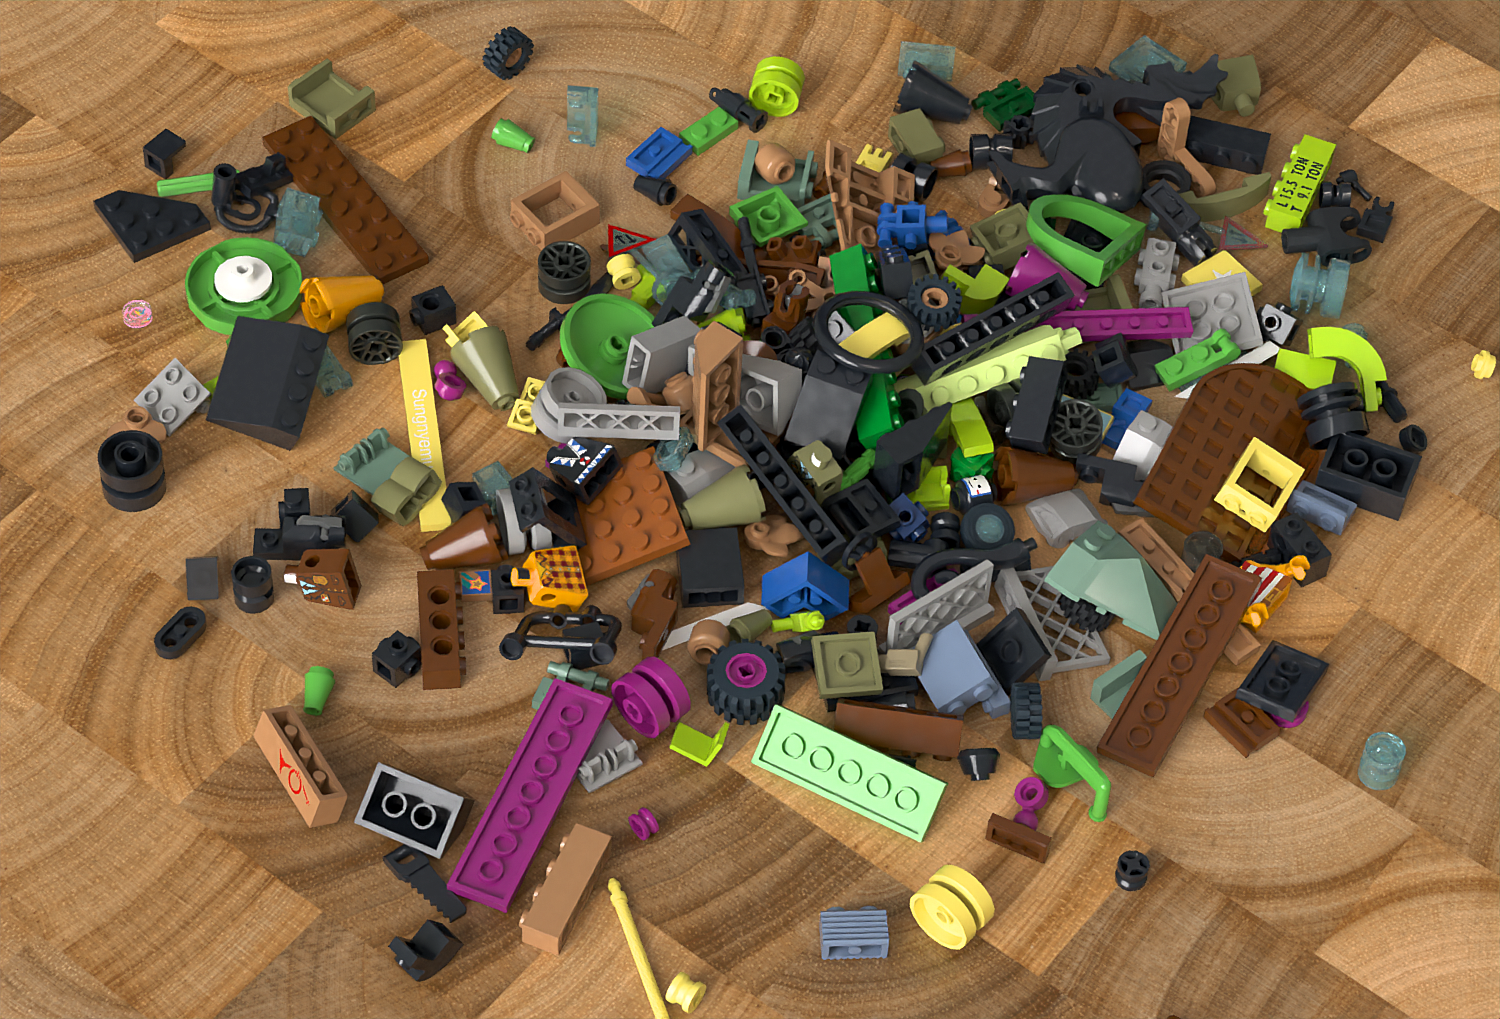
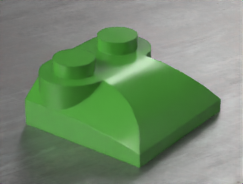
[729,186,808,247]

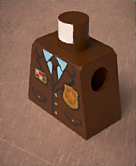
[284,549,362,610]

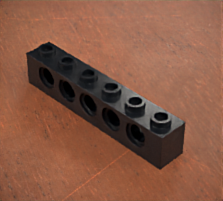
[911,272,1075,386]
[717,404,849,567]

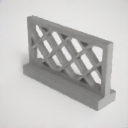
[878,559,995,654]
[994,566,1111,681]

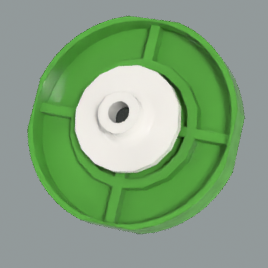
[185,237,303,335]

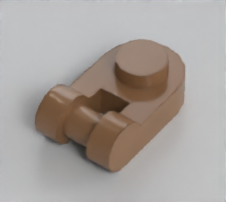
[978,175,1011,218]

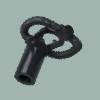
[211,163,280,234]

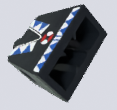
[546,437,623,505]

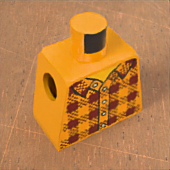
[511,546,588,612]

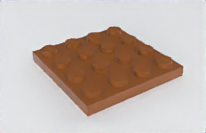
[543,446,691,586]

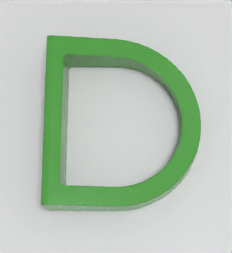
[1026,195,1147,287]

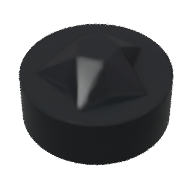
[1399,424,1427,454]

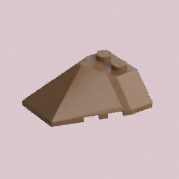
[825,140,915,259]

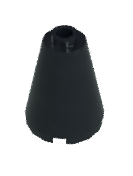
[893,60,973,124]

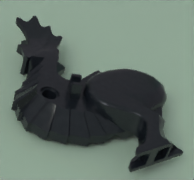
[986,54,1228,213]

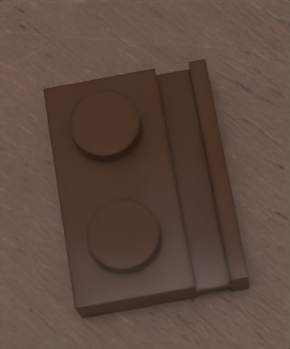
[1203,688,1281,758]

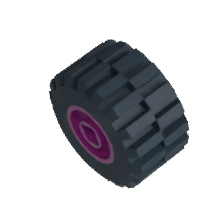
[707,639,785,725]

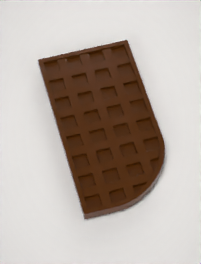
[1133,363,1313,563]

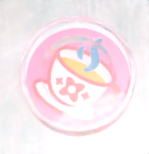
[122,300,153,328]

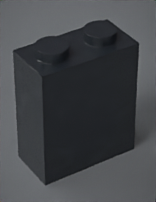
[676,527,745,608]

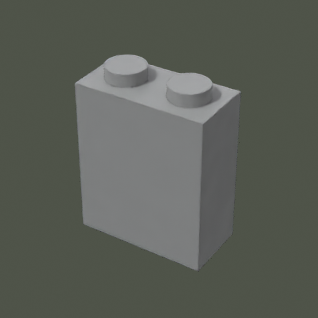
[622,316,700,394]

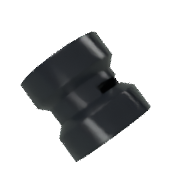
[1319,181,1351,208]
[930,512,960,549]

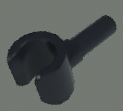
[1336,169,1372,202]

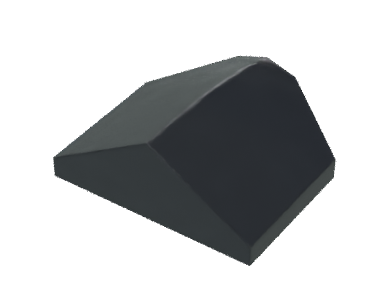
[1125,339,1174,391]

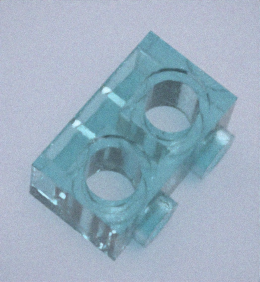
[273,187,322,257]

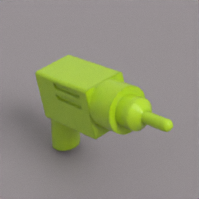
[630,264,665,310]
[770,610,825,632]

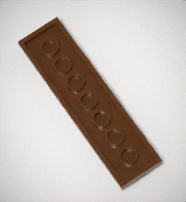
[262,116,429,285]
[1097,554,1262,778]

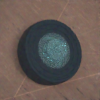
[960,503,1015,549]

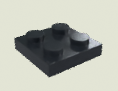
[976,607,1052,696]

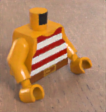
[1240,555,1310,633]

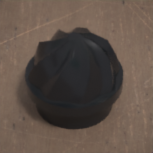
[785,346,814,376]

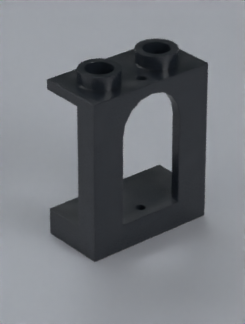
[508,467,587,550]

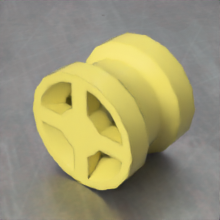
[606,254,641,290]
[666,971,706,1014]

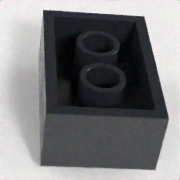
[1315,432,1422,521]

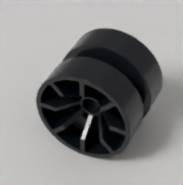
[97,430,166,512]

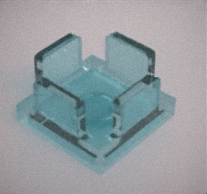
[1109,35,1187,83]

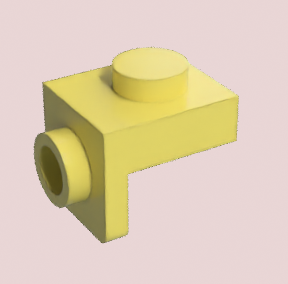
[443,311,489,347]

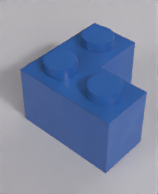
[761,551,849,621]

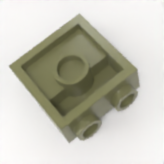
[969,202,1035,270]

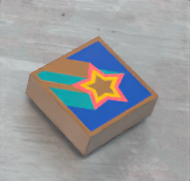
[459,570,492,602]

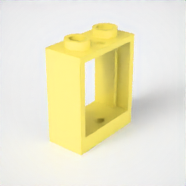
[1214,437,1305,533]

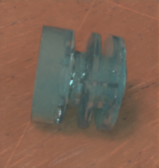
[1289,252,1351,320]

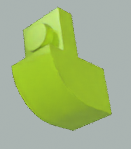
[941,264,1010,314]

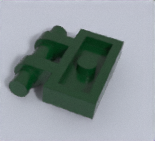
[971,78,1035,132]

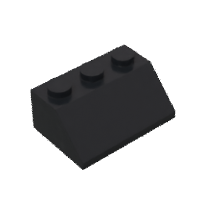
[354,762,475,859]

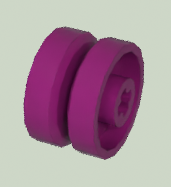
[611,657,691,738]

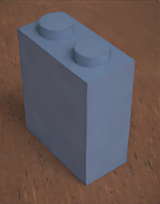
[911,620,999,715]

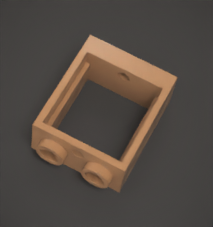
[510,171,600,250]

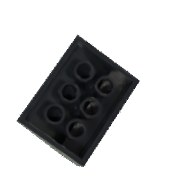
[206,316,329,451]

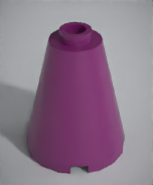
[1005,242,1089,311]

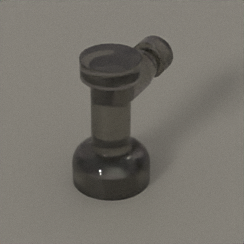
[974,396,1007,447]

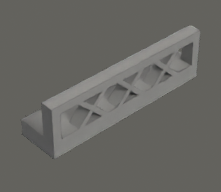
[558,402,680,440]

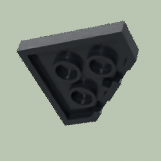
[93,190,211,263]

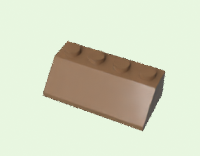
[691,321,743,452]

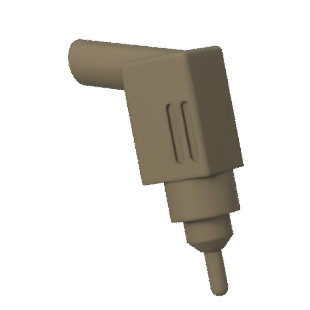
[878,633,933,676]

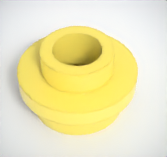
[1471,350,1496,379]

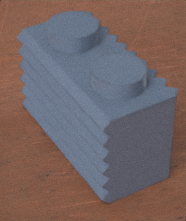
[819,906,889,960]

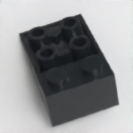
[873,401,953,501]

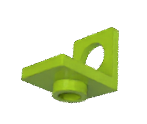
[669,722,730,767]

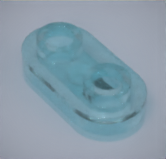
[653,426,694,472]

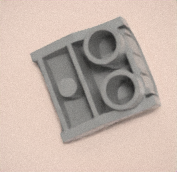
[1025,488,1108,548]

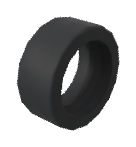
[1140,160,1192,208]

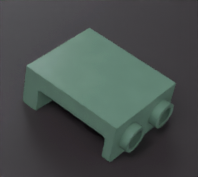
[737,140,818,208]

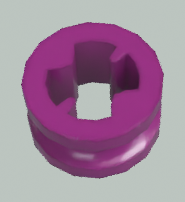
[628,807,659,840]

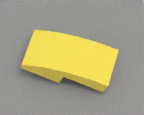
[507,377,545,435]

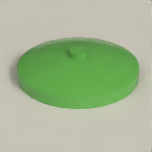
[560,294,655,400]

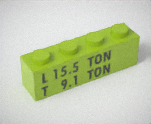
[1263,134,1336,233]

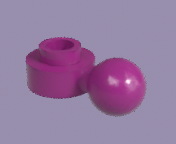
[434,359,466,401]
[1013,777,1049,831]

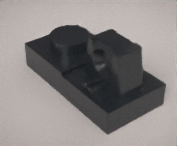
[235,152,293,199]

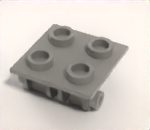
[134,358,211,437]
[577,719,643,793]

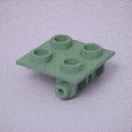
[333,428,411,496]

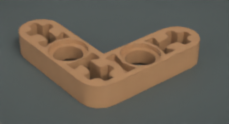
[1157,97,1216,198]

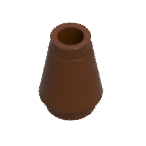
[930,149,972,177]

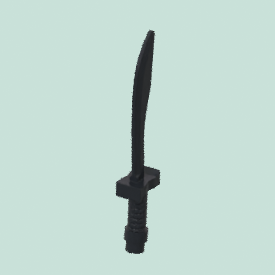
[526,271,614,351]

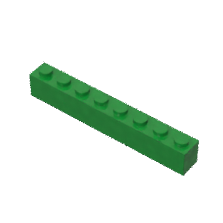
[829,244,905,452]

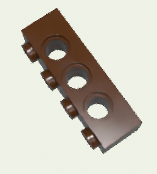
[417,569,467,690]

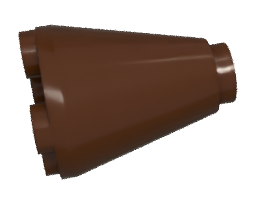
[419,502,509,570]

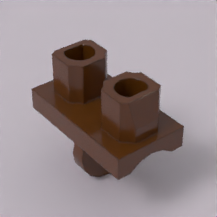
[766,235,822,267]

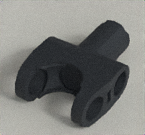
[1281,207,1372,267]

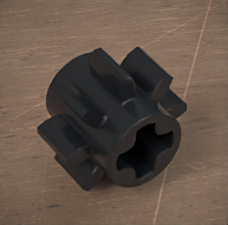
[1003,115,1034,150]

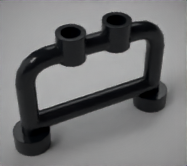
[499,604,622,665]

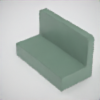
[1090,649,1147,719]

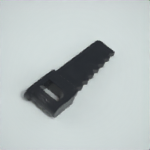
[383,844,466,923]

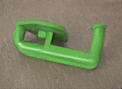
[1033,724,1111,822]

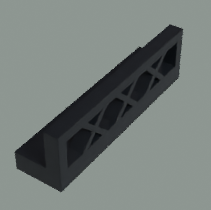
[667,209,752,310]

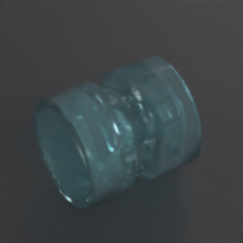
[1358,732,1406,790]

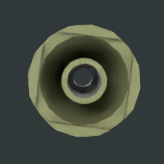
[450,326,519,411]
[678,464,766,530]

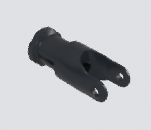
[709,87,768,133]

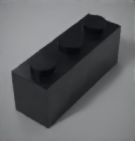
[1185,115,1271,175]
[875,245,913,299]
[1006,356,1068,454]

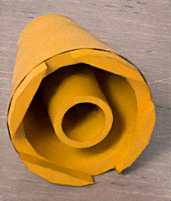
[300,275,384,334]

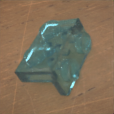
[897,41,956,81]

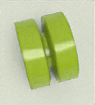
[749,56,805,117]

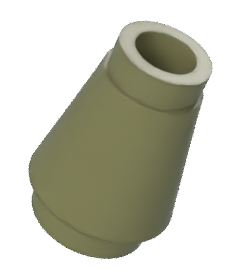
[727,609,772,643]

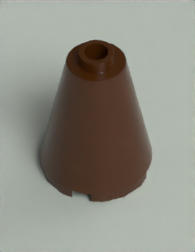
[991,446,1078,506]

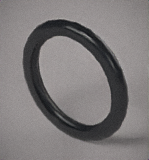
[813,291,924,374]

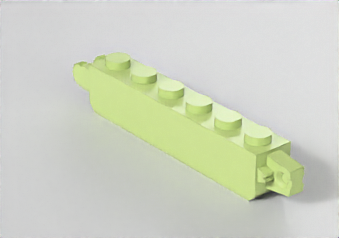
[894,325,1083,413]

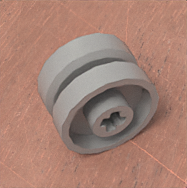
[531,367,607,444]
[496,487,552,556]

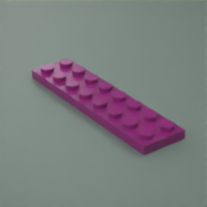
[447,678,613,913]

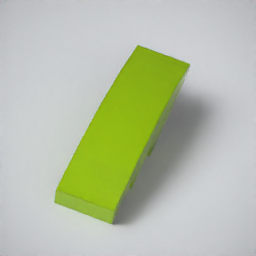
[949,397,994,458]

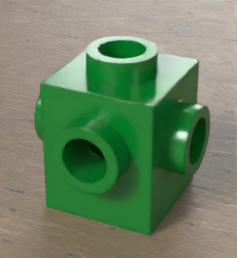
[949,446,994,483]

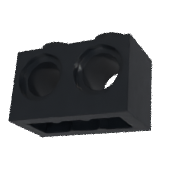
[1267,512,1332,588]

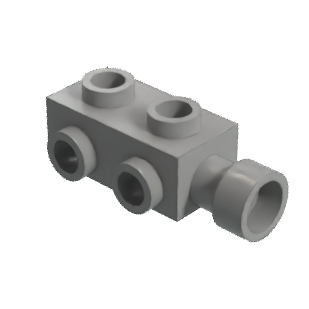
[1134,237,1180,308]

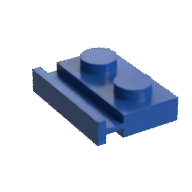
[626,127,693,179]

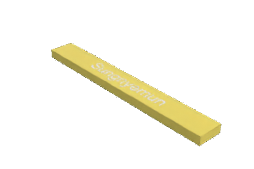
[398,339,451,532]

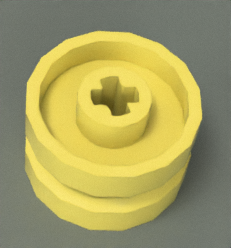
[910,865,995,950]

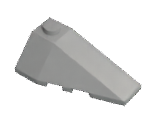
[688,344,802,436]
[1112,410,1172,481]
[664,449,754,508]

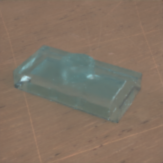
[642,234,694,295]

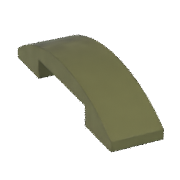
[1179,172,1271,223]

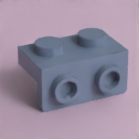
[1286,480,1357,536]

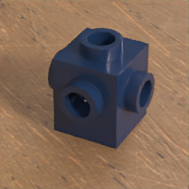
[889,493,930,542]

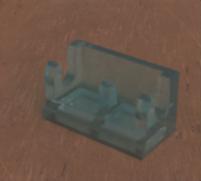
[567,85,599,147]

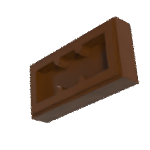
[985,813,1052,863]

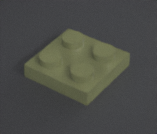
[811,632,883,699]

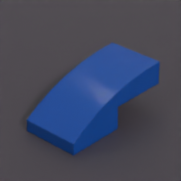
[1102,388,1153,450]

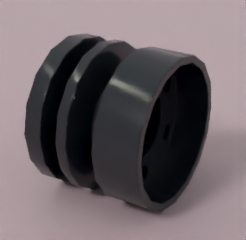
[1297,382,1370,450]

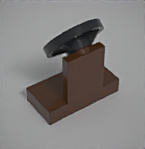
[842,532,911,614]

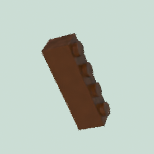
[834,698,964,761]

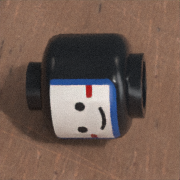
[951,475,998,515]

